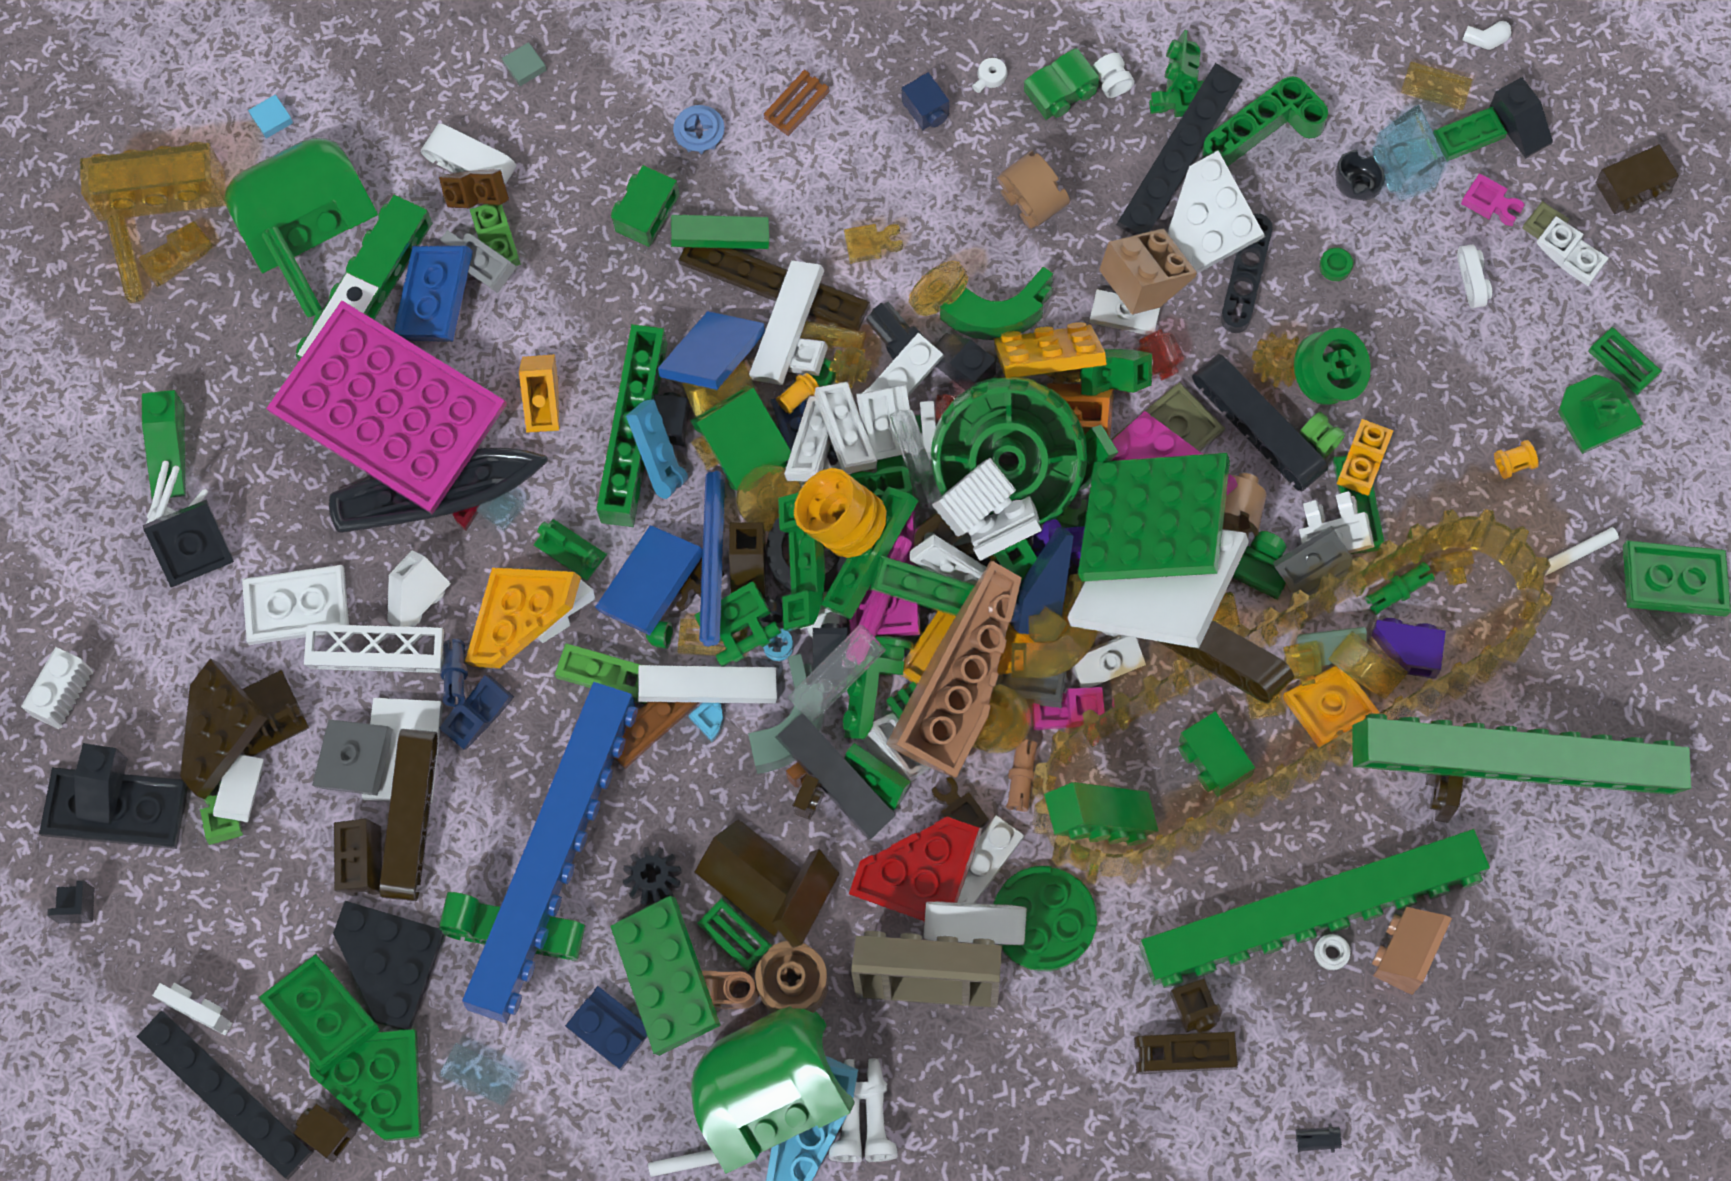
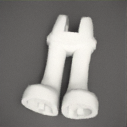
[829,1058,898,1162]

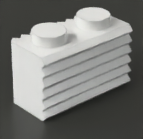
[932,458,1016,536]
[21,647,93,729]

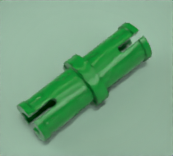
[1365,562,1435,615]

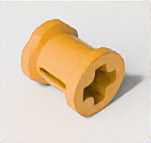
[1494,440,1539,479]

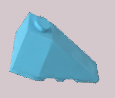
[766,1056,858,1181]

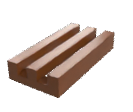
[764,69,829,137]

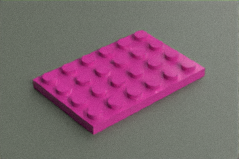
[266,300,507,514]

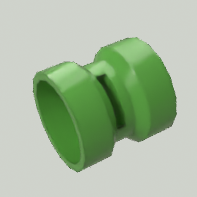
[1299,411,1346,458]

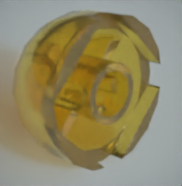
[973,684,1032,754]

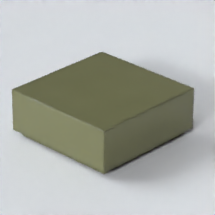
[1522,201,1569,239]

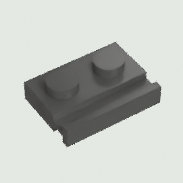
[1273,526,1359,604]

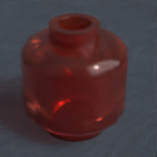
[1136,329,1184,381]

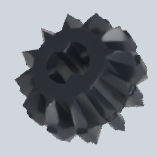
[623,847,682,906]

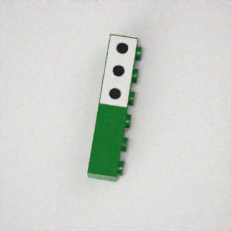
[295,195,433,361]

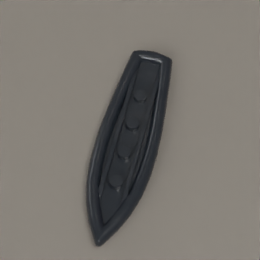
[329,448,548,533]

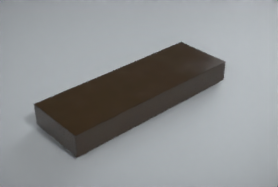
[772,849,840,948]

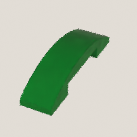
[778,492,825,631]

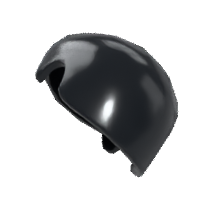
[1335,150,1385,201]

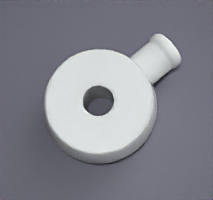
[972,58,1008,93]

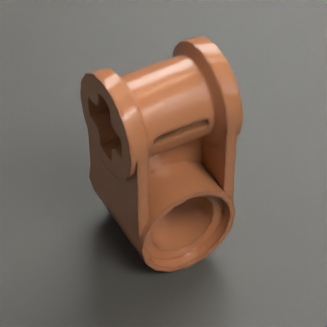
[702,971,759,1011]

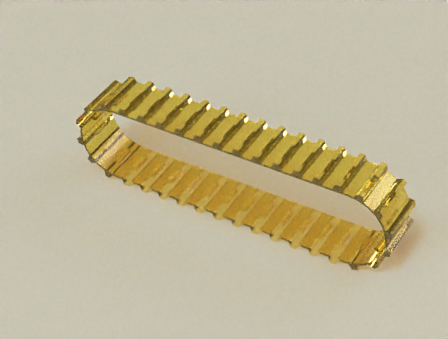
[1032,509,1553,885]

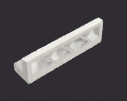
[304,624,444,673]

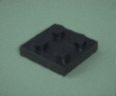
[143,499,234,588]

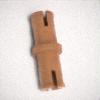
[1006,739,1038,812]

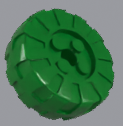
[931,376,1087,526]

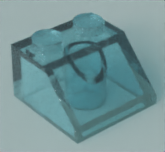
[1372,105,1446,201]

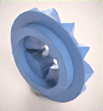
[673,105,725,154]

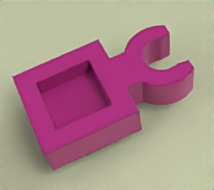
[1461,173,1525,226]

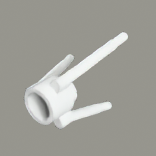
[146,461,208,524]

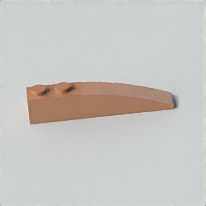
[886,561,1022,778]

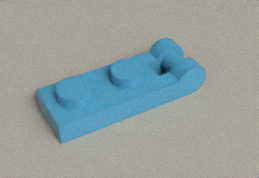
[626,400,688,499]

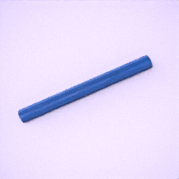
[699,470,725,647]

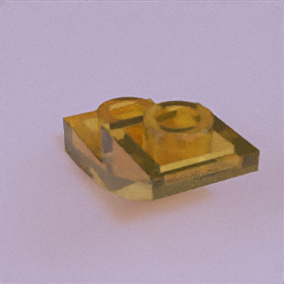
[139,221,212,287]
[1328,631,1408,699]

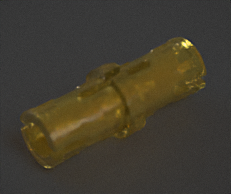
[800,321,866,353]

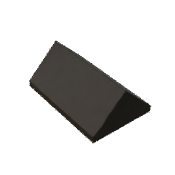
[694,819,801,937]

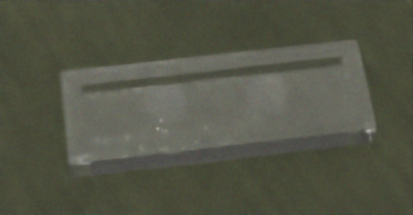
[890,410,941,510]
[788,624,886,722]

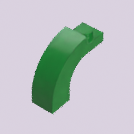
[940,267,1054,340]

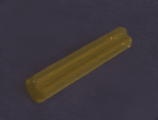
[106,214,144,303]

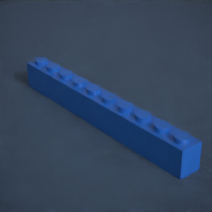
[462,682,638,1024]

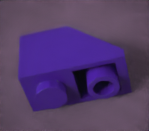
[1372,618,1446,679]

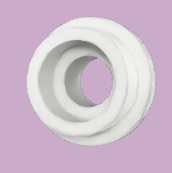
[1314,934,1350,970]

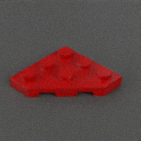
[849,817,982,922]

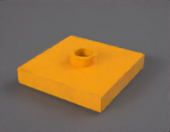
[1283,662,1381,752]

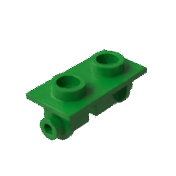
[1164,29,1201,94]
[533,519,607,581]

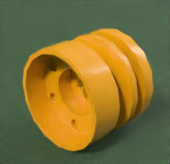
[794,468,887,558]

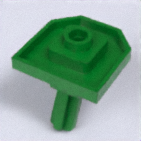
[1558,374,1644,454]

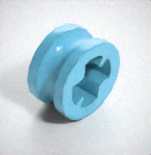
[763,628,794,661]

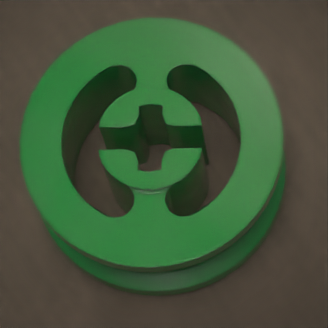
[1294,327,1371,405]

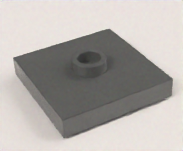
[312,719,393,796]

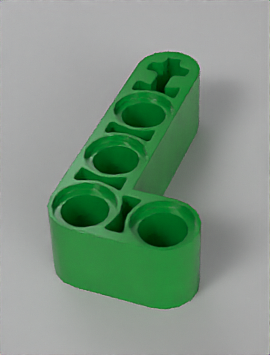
[1201,76,1328,167]
[439,892,586,961]

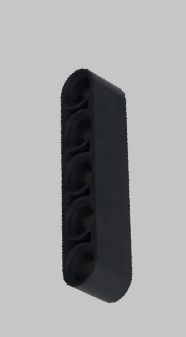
[1192,354,1328,492]

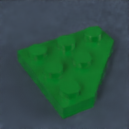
[309,1029,422,1142]

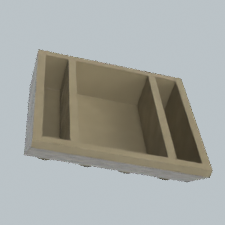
[851,931,1002,1008]

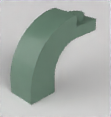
[748,654,825,774]

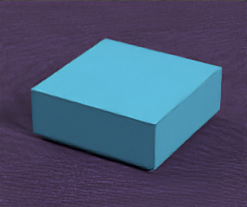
[248,94,293,139]

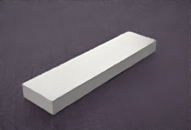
[749,260,824,385]
[638,665,777,704]

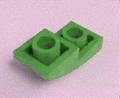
[469,204,521,266]

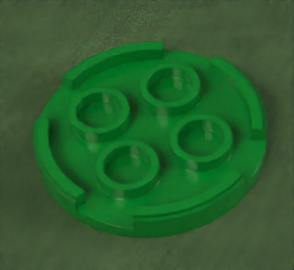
[993,866,1097,972]

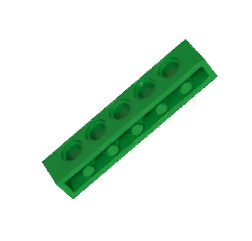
[596,324,668,528]

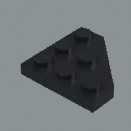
[333,901,444,1030]

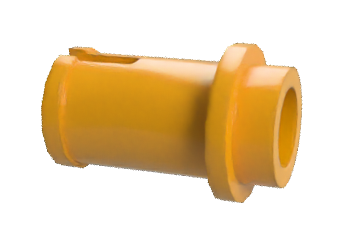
[776,373,819,414]

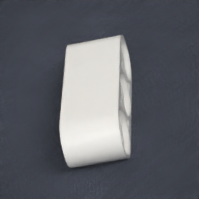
[421,124,517,185]
[924,902,1027,945]

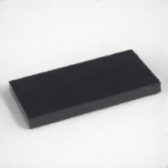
[39,767,188,849]

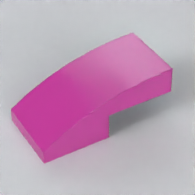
[1031,687,1106,730]

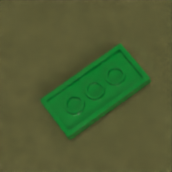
[610,896,721,1056]

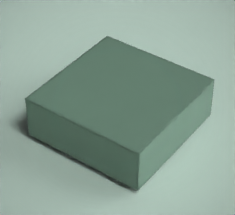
[502,42,547,86]

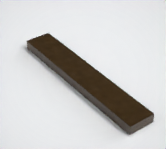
[678,247,870,333]

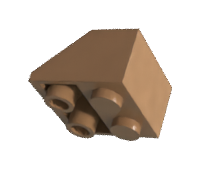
[1099,228,1197,315]

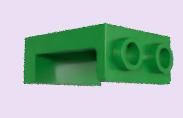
[690,386,791,492]

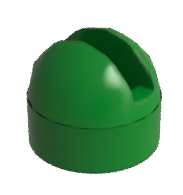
[646,621,673,649]

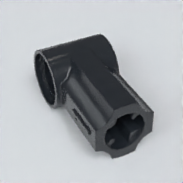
[866,301,925,360]

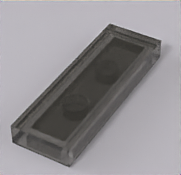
[1599,551,1692,650]

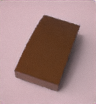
[439,169,509,209]

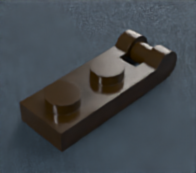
[1134,1031,1238,1075]

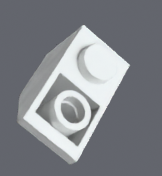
[387,550,451,627]

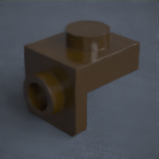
[1170,979,1222,1033]

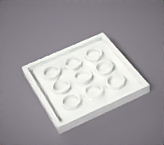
[1067,529,1249,648]

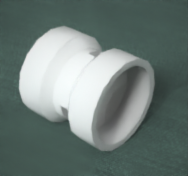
[1092,53,1135,98]

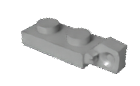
[440,230,517,293]

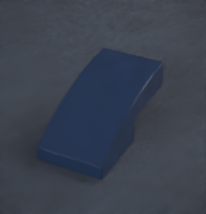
[439,675,514,750]

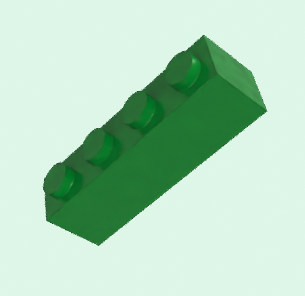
[1044,782,1159,846]

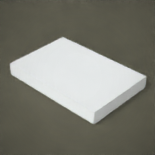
[242,565,349,645]
[362,698,443,804]

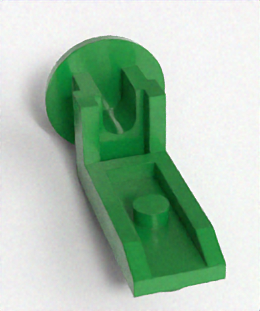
[843,635,914,739]

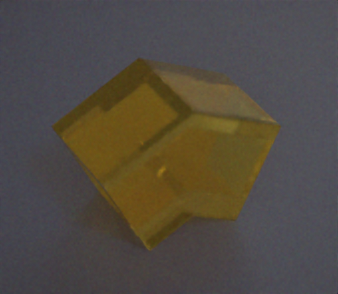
[1029,606,1068,642]

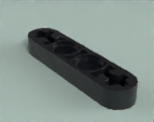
[1221,213,1273,333]

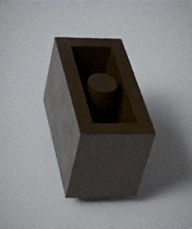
[1595,144,1679,215]

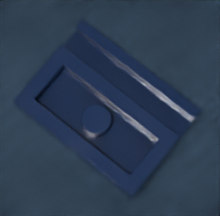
[565,985,648,1071]

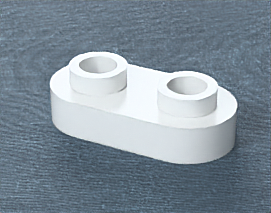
[1457,244,1492,308]

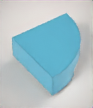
[688,703,723,742]

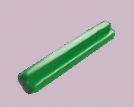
[262,226,322,318]

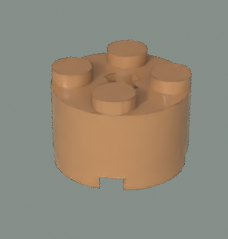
[997,150,1070,230]
[1223,473,1267,538]
[755,941,829,1013]

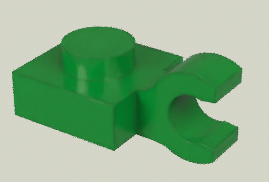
[1149,80,1204,117]

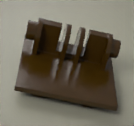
[243,670,309,757]

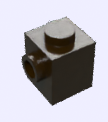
[293,1103,356,1163]

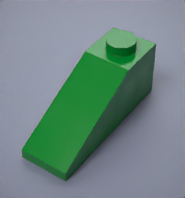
[142,390,186,499]

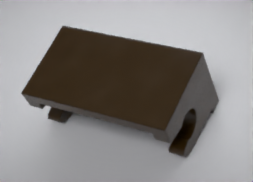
[334,818,382,896]

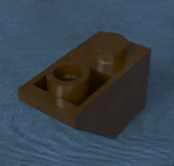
[729,522,766,598]

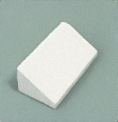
[862,712,930,782]

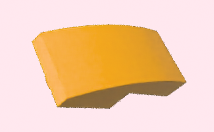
[1336,419,1394,496]

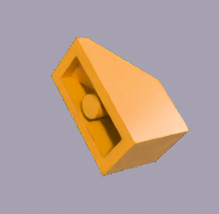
[519,354,560,433]

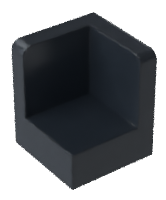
[47,880,95,924]

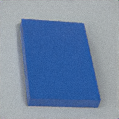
[394,246,473,342]
[658,311,765,390]
[595,525,702,635]

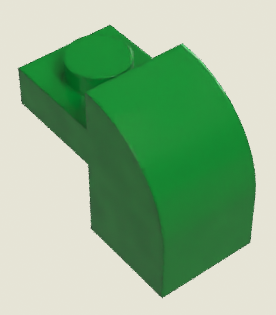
[1080,349,1152,396]

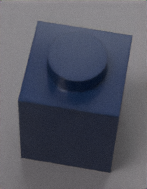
[901,72,949,131]

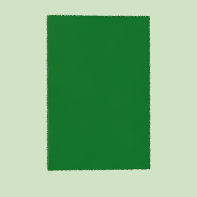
[1623,540,1731,617]
[258,954,380,1075]

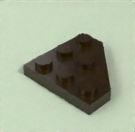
[180,658,267,799]

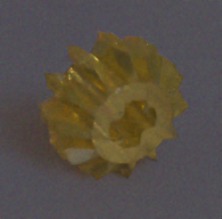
[1252,330,1300,388]

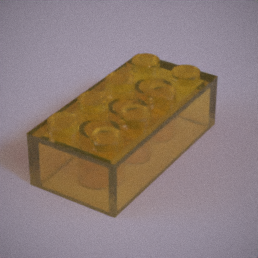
[80,142,226,221]

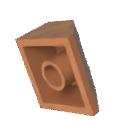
[1371,907,1452,995]

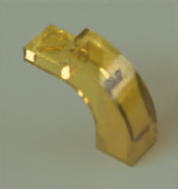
[1011,574,1098,678]

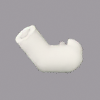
[1462,21,1511,50]

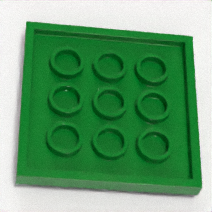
[1078,453,1230,582]

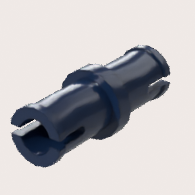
[440,639,468,707]

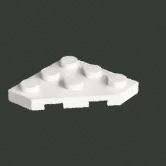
[1168,151,1265,273]

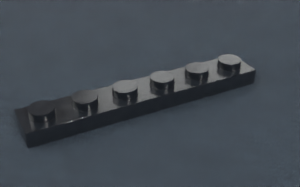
[1116,62,1243,236]
[136,1010,313,1180]

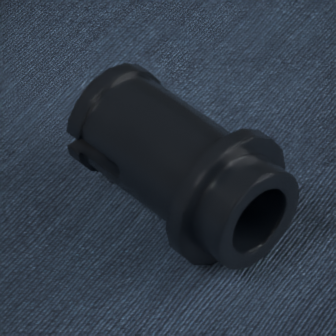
[1295,1123,1342,1153]

